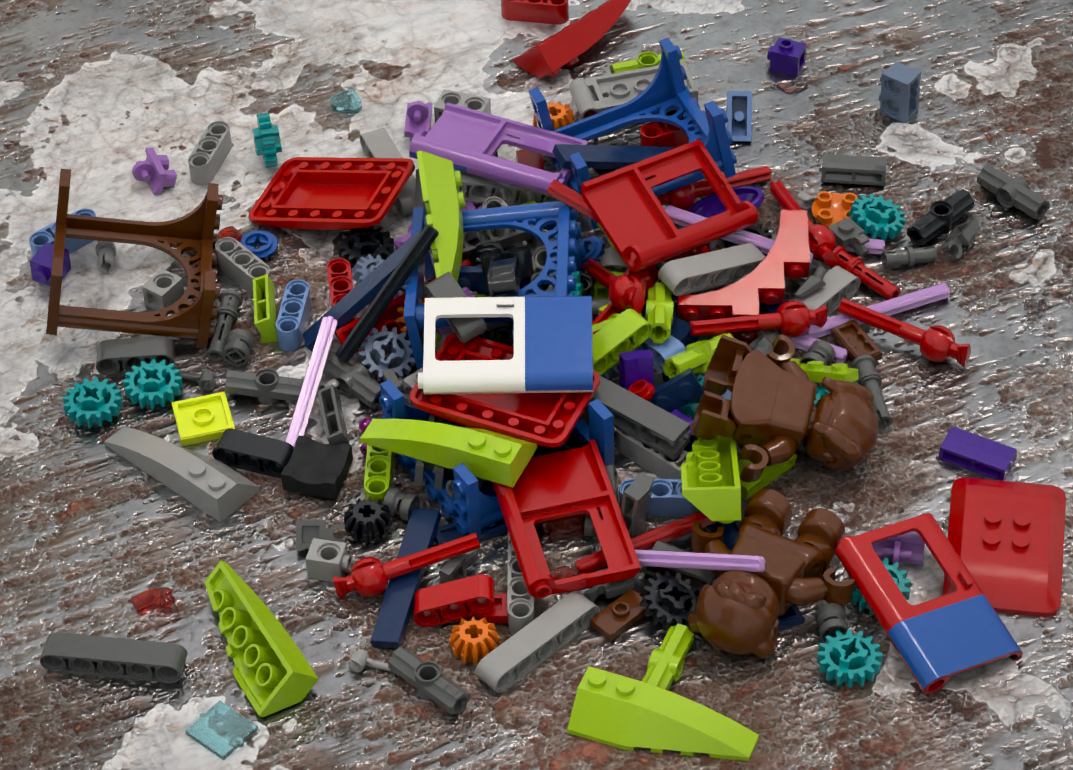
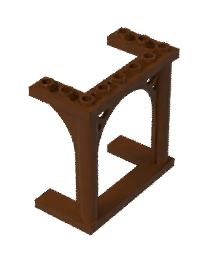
[46,169,223,348]

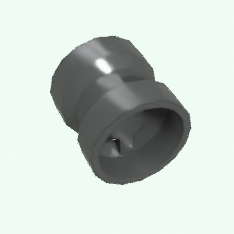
[222,329,254,366]
[800,340,836,366]
[383,487,420,521]
[815,603,849,643]

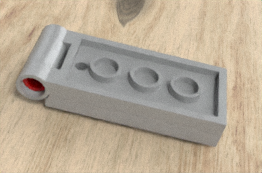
[569,61,698,120]

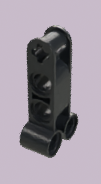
[479,246,534,297]

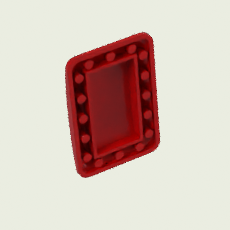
[249,157,415,230]
[410,333,600,447]
[942,477,1066,617]

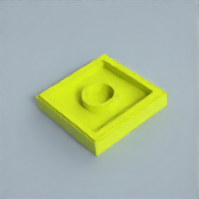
[171,391,235,447]

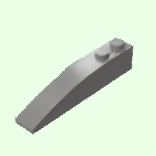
[104,426,260,522]

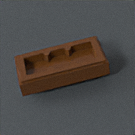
[831,320,883,361]
[590,588,647,642]

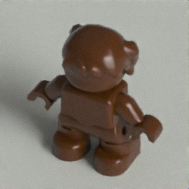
[690,334,879,483]
[688,489,855,659]

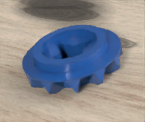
[238,230,278,261]
[576,236,605,272]

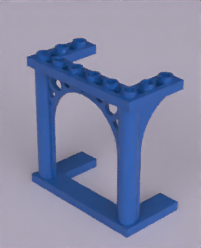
[529,38,737,230]
[404,200,586,370]
[379,322,614,536]

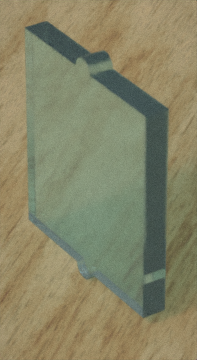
[185,700,258,760]

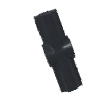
[907,189,974,247]

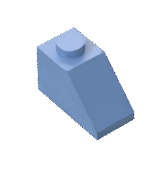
[727,91,752,142]

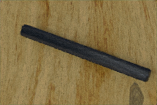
[336,225,439,363]

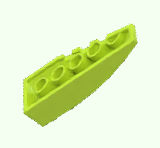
[416,150,466,282]
[360,419,537,488]
[681,435,741,524]
[205,560,319,717]
[567,666,759,761]

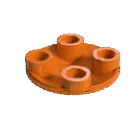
[811,191,858,227]

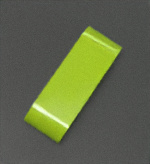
[592,309,652,375]
[364,444,394,503]

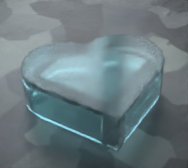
[330,88,362,114]

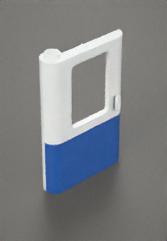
[418,296,593,394]

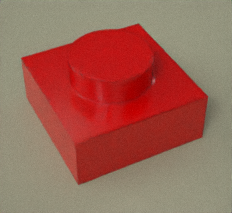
[478,593,508,624]

